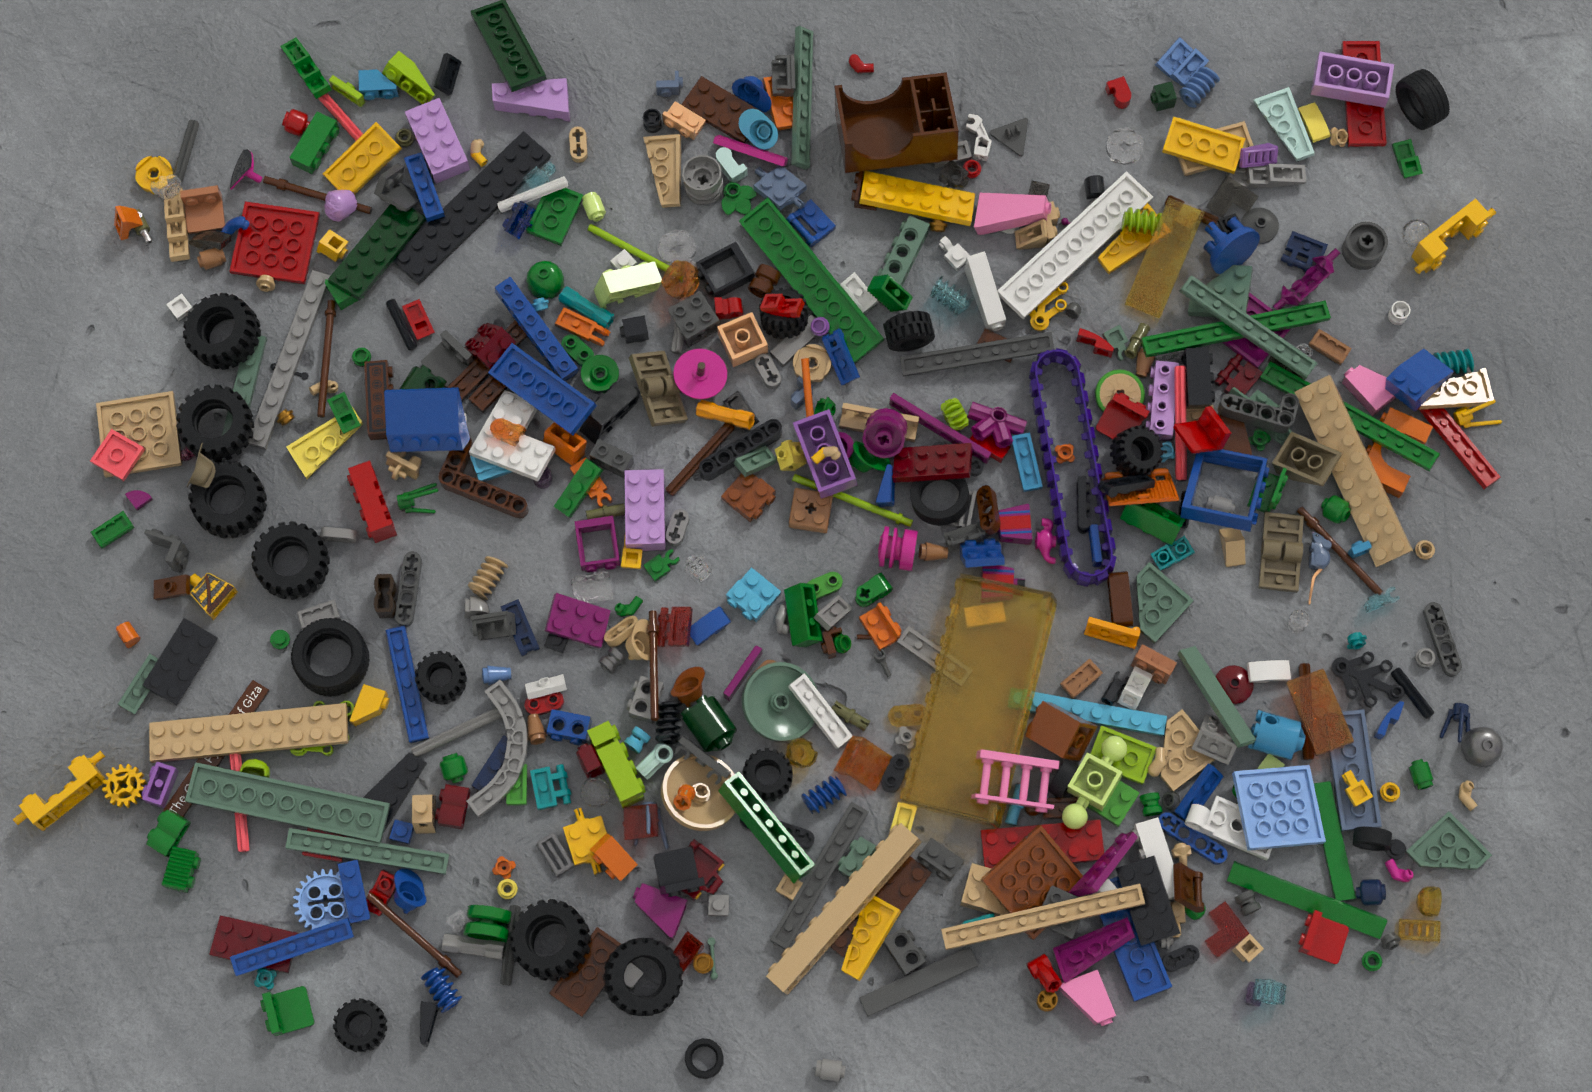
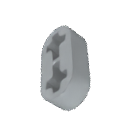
[755,354,781,389]
[666,509,689,546]
[320,527,358,543]

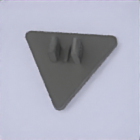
[990,118,1028,156]

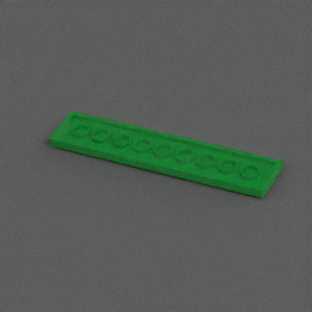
[739,197,884,364]

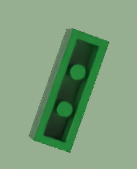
[289,111,340,174]
[1120,503,1185,545]
[784,583,822,647]

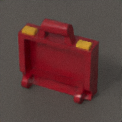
[681,839,725,901]

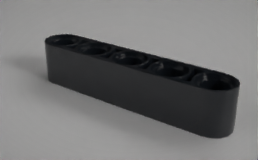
[699,419,782,481]

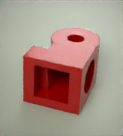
[1105,76,1132,109]
[714,297,743,320]

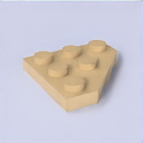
[1160,709,1215,791]

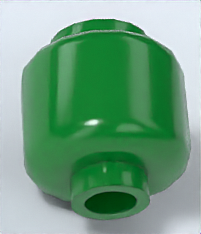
[1321,495,1351,524]
[439,753,468,784]

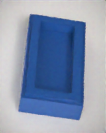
[1088,524,1102,567]

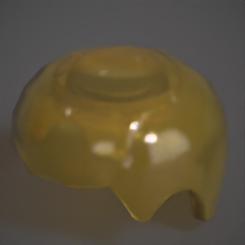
[786,738,818,768]
[1416,886,1442,917]

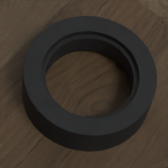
[910,478,970,526]

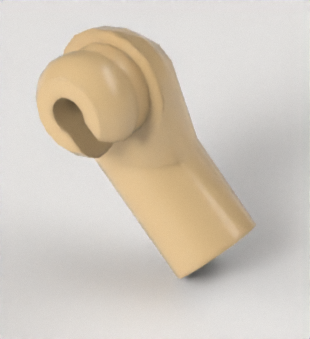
[309,380,338,396]
[1459,780,1478,811]

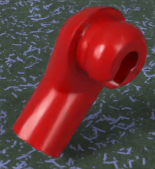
[849,54,874,73]

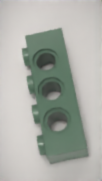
[876,215,930,286]

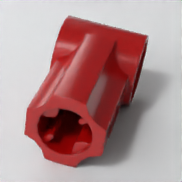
[1027,954,1062,993]

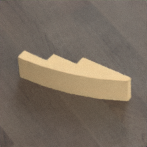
[164,188,190,262]

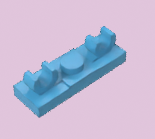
[1012,432,1043,492]

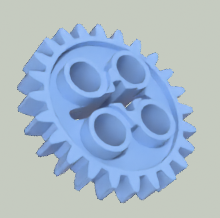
[293,869,350,930]

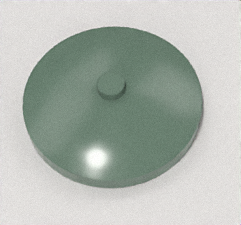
[742,662,817,742]

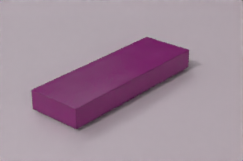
[723,645,763,701]

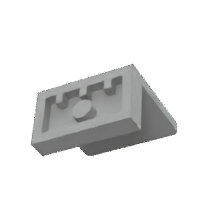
[1192,714,1237,765]

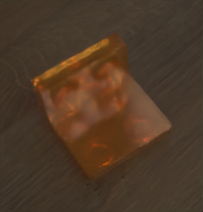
[834,736,892,791]

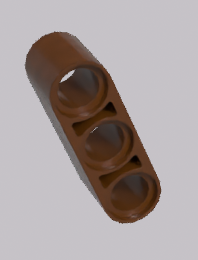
[1107,571,1133,627]

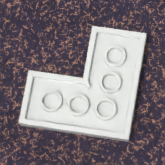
[469,390,556,481]

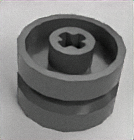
[1342,222,1388,270]

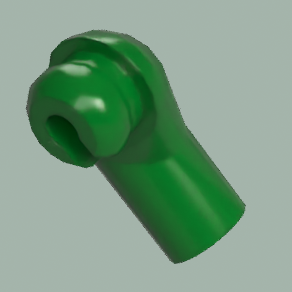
[614,596,643,617]

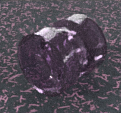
[533,467,553,489]

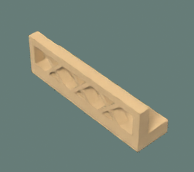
[839,403,919,442]

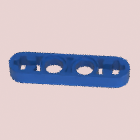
[1159,812,1228,865]

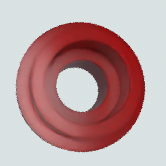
[962,160,981,178]

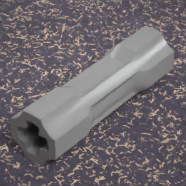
[442,934,505,960]

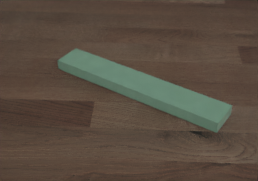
[1177,646,1256,748]

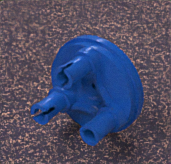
[1203,217,1260,274]

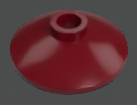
[1215,665,1254,704]

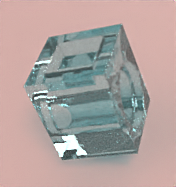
[1253,979,1287,1005]

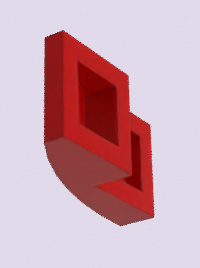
[760,294,805,318]
[402,299,435,340]
[1076,328,1114,358]

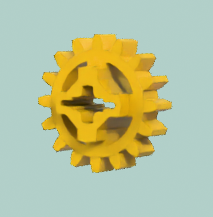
[102,764,147,808]

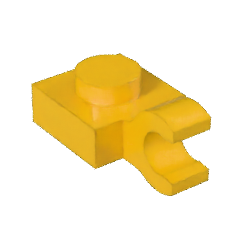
[1341,770,1373,807]

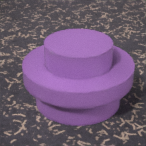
[811,317,830,336]

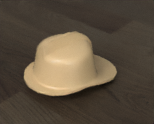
[625,619,658,661]

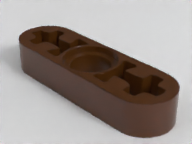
[976,485,1001,535]

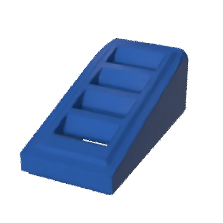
[876,464,895,507]

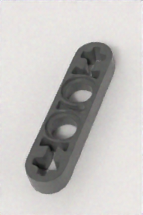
[395,551,422,627]
[1423,602,1462,677]

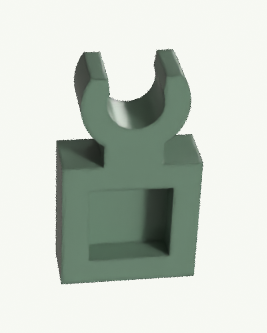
[1102,325,1129,361]

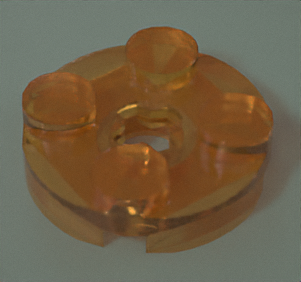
[661,260,699,299]

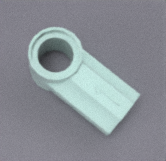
[636,743,673,780]

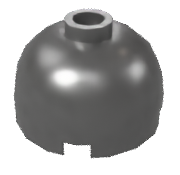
[1461,727,1503,767]

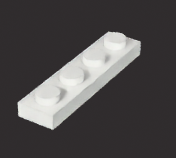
[788,673,853,749]

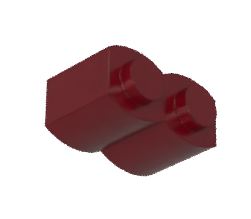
[576,743,605,780]
[435,784,471,830]

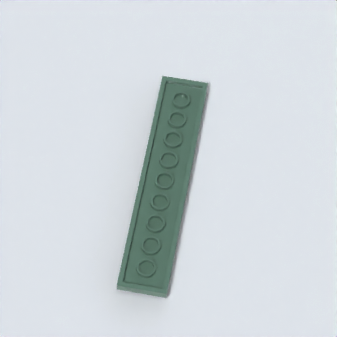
[185,762,391,843]

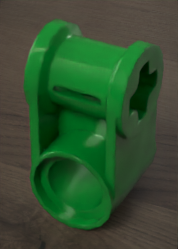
[855,573,893,607]

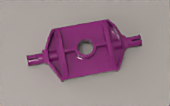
[1273,248,1341,310]

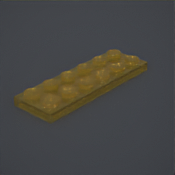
[1125,198,1205,319]

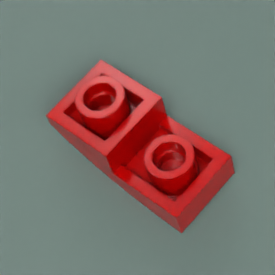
[366,869,396,916]

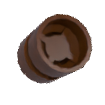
[748,264,781,299]

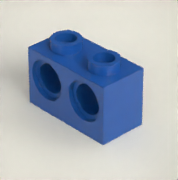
[547,709,592,745]

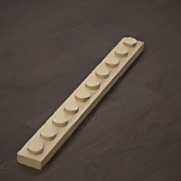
[941,884,1145,950]

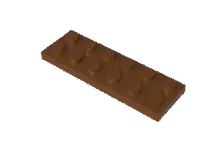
[830,856,932,959]

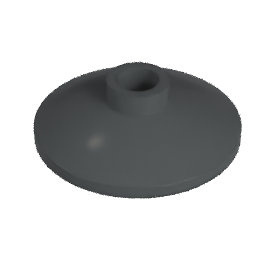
[1241,208,1279,243]

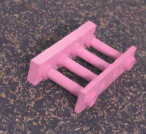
[971,749,1059,813]

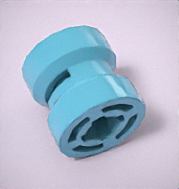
[624,726,651,754]

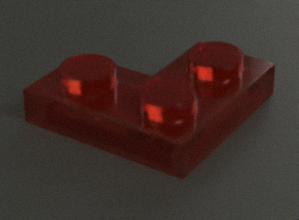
[1204,901,1249,958]

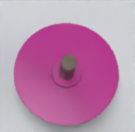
[673,349,727,399]

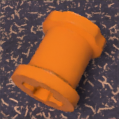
[673,784,696,811]

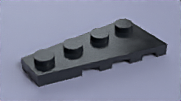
[363,752,427,832]

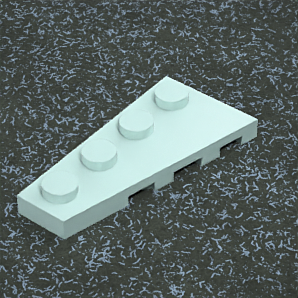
[1254,87,1315,162]

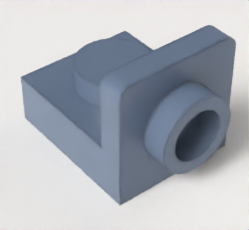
[791,376,813,410]

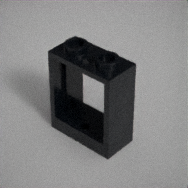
[696,242,755,298]

